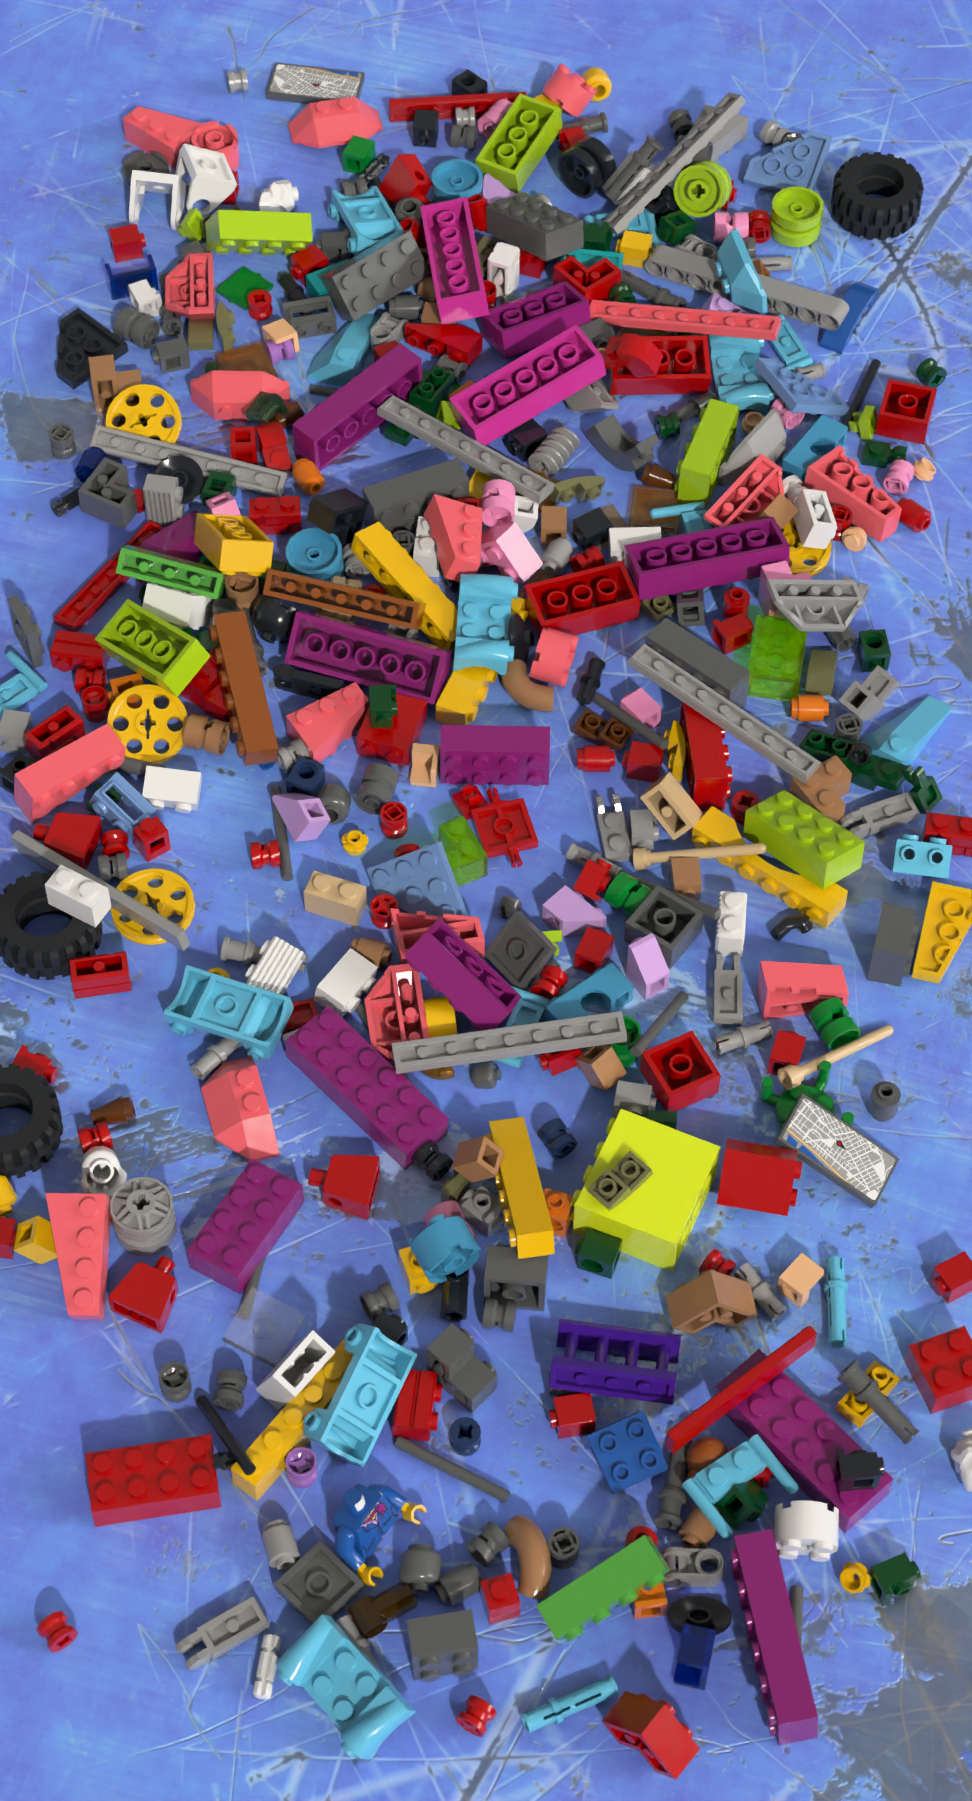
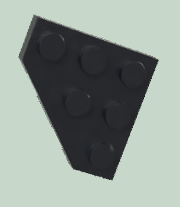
[56,308,128,390]

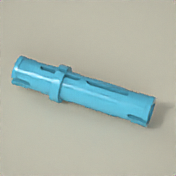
[824,1256,848,1348]
[521,1675,619,1734]

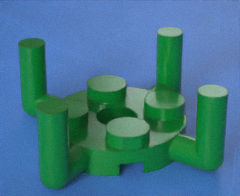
[759,1061,854,1148]

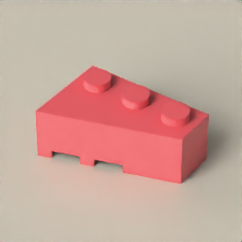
[123,106,202,170]
[423,494,483,582]
[286,682,369,763]
[390,908,485,965]
[756,961,849,1020]

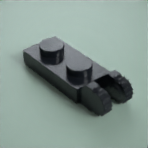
[273,664,345,699]

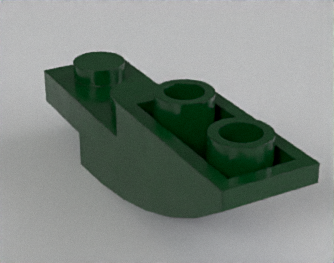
[384,365,455,447]
[799,728,907,792]

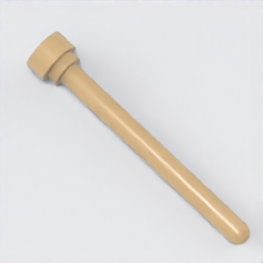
[633,843,767,870]
[778,1025,894,1090]

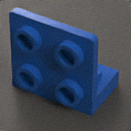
[580,1411,668,1494]

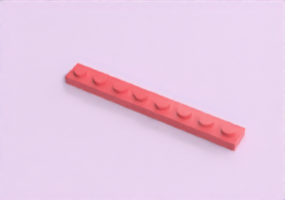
[589,300,781,341]

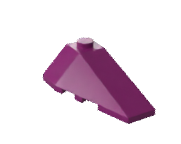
[135,510,201,585]

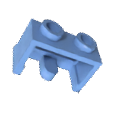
[89,772,157,839]

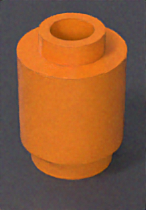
[292,458,325,495]
[790,695,829,722]

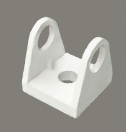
[175,144,237,217]
[129,170,188,231]

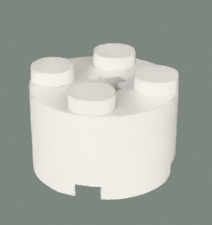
[774,1500,839,1562]

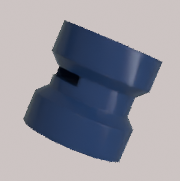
[537,1118,577,1159]

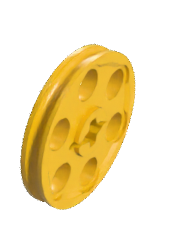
[106,384,182,444]
[781,518,832,577]
[107,684,188,764]
[110,869,195,945]

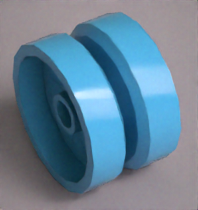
[431,159,483,204]
[286,528,344,582]

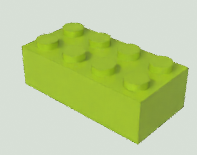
[475,93,563,193]
[205,210,313,257]
[674,399,739,510]
[95,599,211,697]
[743,790,865,890]

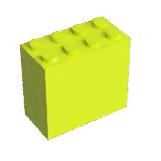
[570,1109,720,1272]

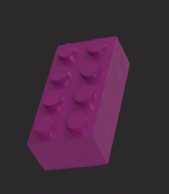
[481,281,591,359]
[440,725,550,786]
[404,918,522,1031]
[186,1159,304,1294]

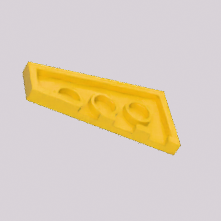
[911,881,972,984]

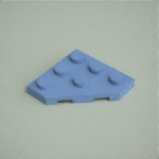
[743,131,832,193]
[753,358,850,416]
[367,842,468,917]

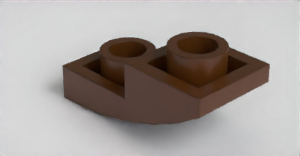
[571,708,634,752]

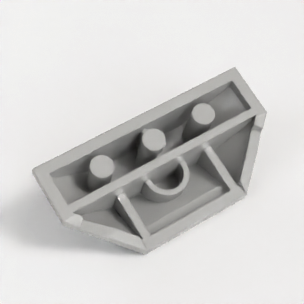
[564,379,619,414]
[718,408,787,486]
[765,579,864,632]

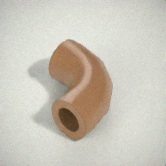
[501,659,554,713]
[505,1514,552,1599]

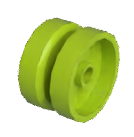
[673,160,732,217]
[770,187,824,247]

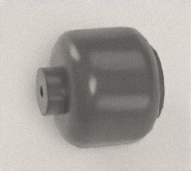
[471,1061,501,1089]

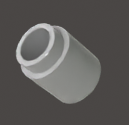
[540,538,573,576]
[262,1520,300,1571]

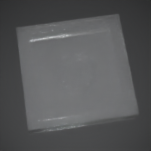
[222,1287,306,1368]

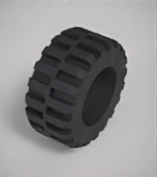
[831,152,924,240]
[0,870,103,980]
[0,1064,63,1180]

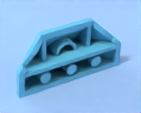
[714,228,767,313]

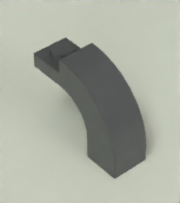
[585,414,660,472]

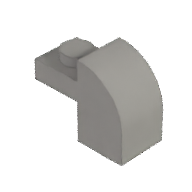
[838,665,900,721]

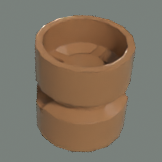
[225,572,260,616]
[183,713,231,756]

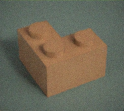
[88,355,142,414]
[790,755,852,825]
[666,1270,757,1335]

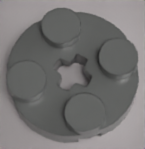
[123,151,169,193]

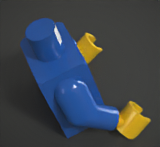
[333,1484,427,1586]

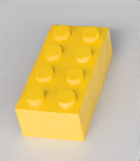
[194,513,274,576]

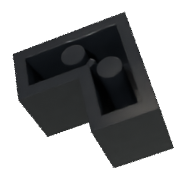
[307,488,368,550]

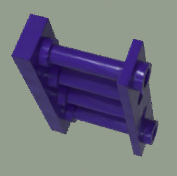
[549,1318,681,1405]

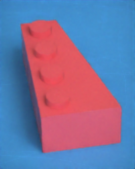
[803,445,902,543]
[14,723,126,824]
[45,1193,111,1321]

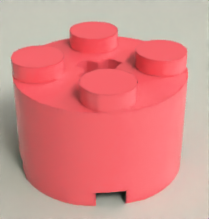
[542,63,597,117]
[191,121,239,170]
[529,627,579,687]

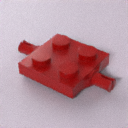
[471,788,538,868]

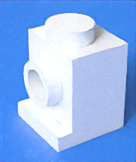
[128,279,162,318]

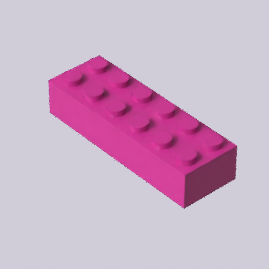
[420,197,490,324]
[449,324,606,445]

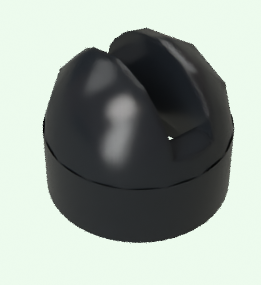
[849,741,872,765]

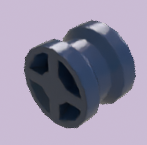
[450,1417,481,1456]

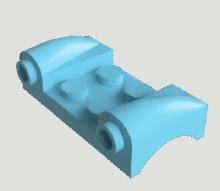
[328,186,403,256]
[708,335,774,416]
[453,574,518,675]
[163,965,294,1061]
[303,1323,418,1468]
[276,1614,416,1760]

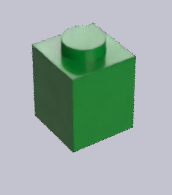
[342,135,376,175]

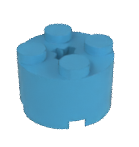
[408,1214,481,1283]

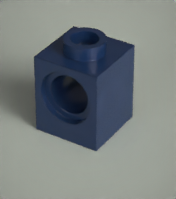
[286,756,325,797]

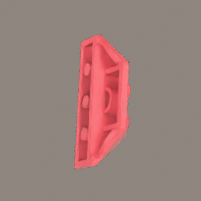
[288,97,383,148]
[165,252,216,320]
[190,370,291,421]
[703,454,784,528]
[364,964,429,1061]
[201,1056,279,1162]

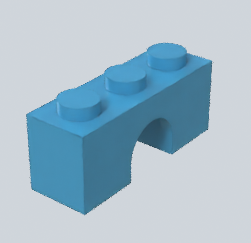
[780,414,848,485]
[545,963,634,1022]

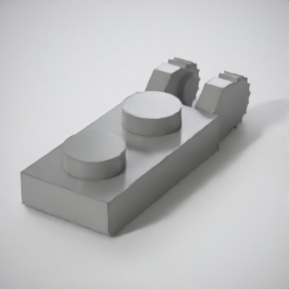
[840,792,920,839]
[595,794,633,863]
[713,954,743,1025]
[176,1597,270,1671]

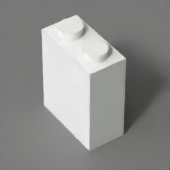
[255,1330,336,1410]

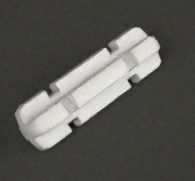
[253,1634,281,1700]

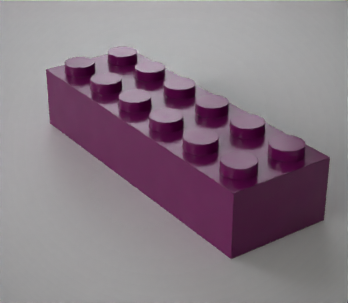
[292,343,422,471]
[624,517,790,600]
[284,610,454,704]
[286,1005,449,1170]
[713,1349,893,1533]
[729,1529,818,1745]

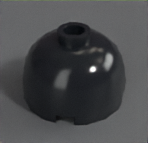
[252,595,298,644]

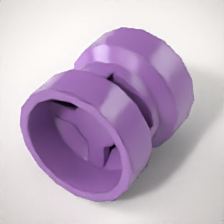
[264,339,295,365]
[286,1447,318,1488]

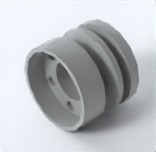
[110,1176,177,1256]

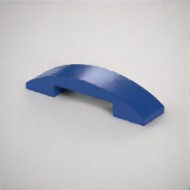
[820,281,880,354]

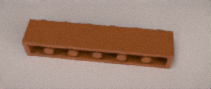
[263,568,426,629]
[208,611,279,766]

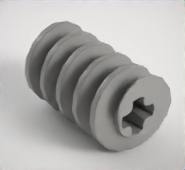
[528,426,580,478]

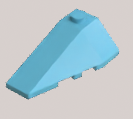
[307,314,380,386]
[860,695,953,766]

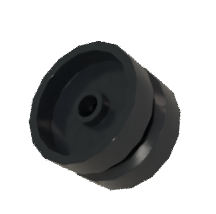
[557,136,617,199]

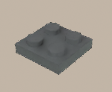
[7,595,45,668]
[485,911,557,991]
[273,1541,365,1625]

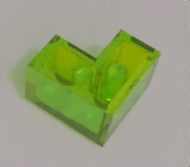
[439,816,488,887]

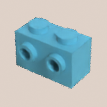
[891,834,952,879]

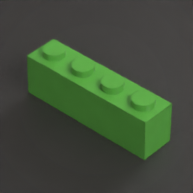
[116,545,227,599]
[536,1535,671,1642]

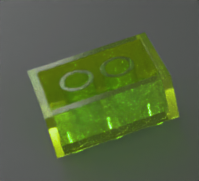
[747,615,807,701]

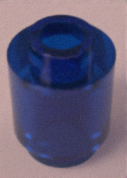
[75,446,106,483]

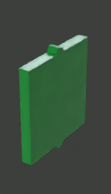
[216,266,274,311]

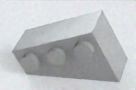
[688,105,749,166]

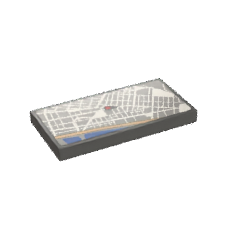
[267,63,365,104]
[774,1093,899,1208]

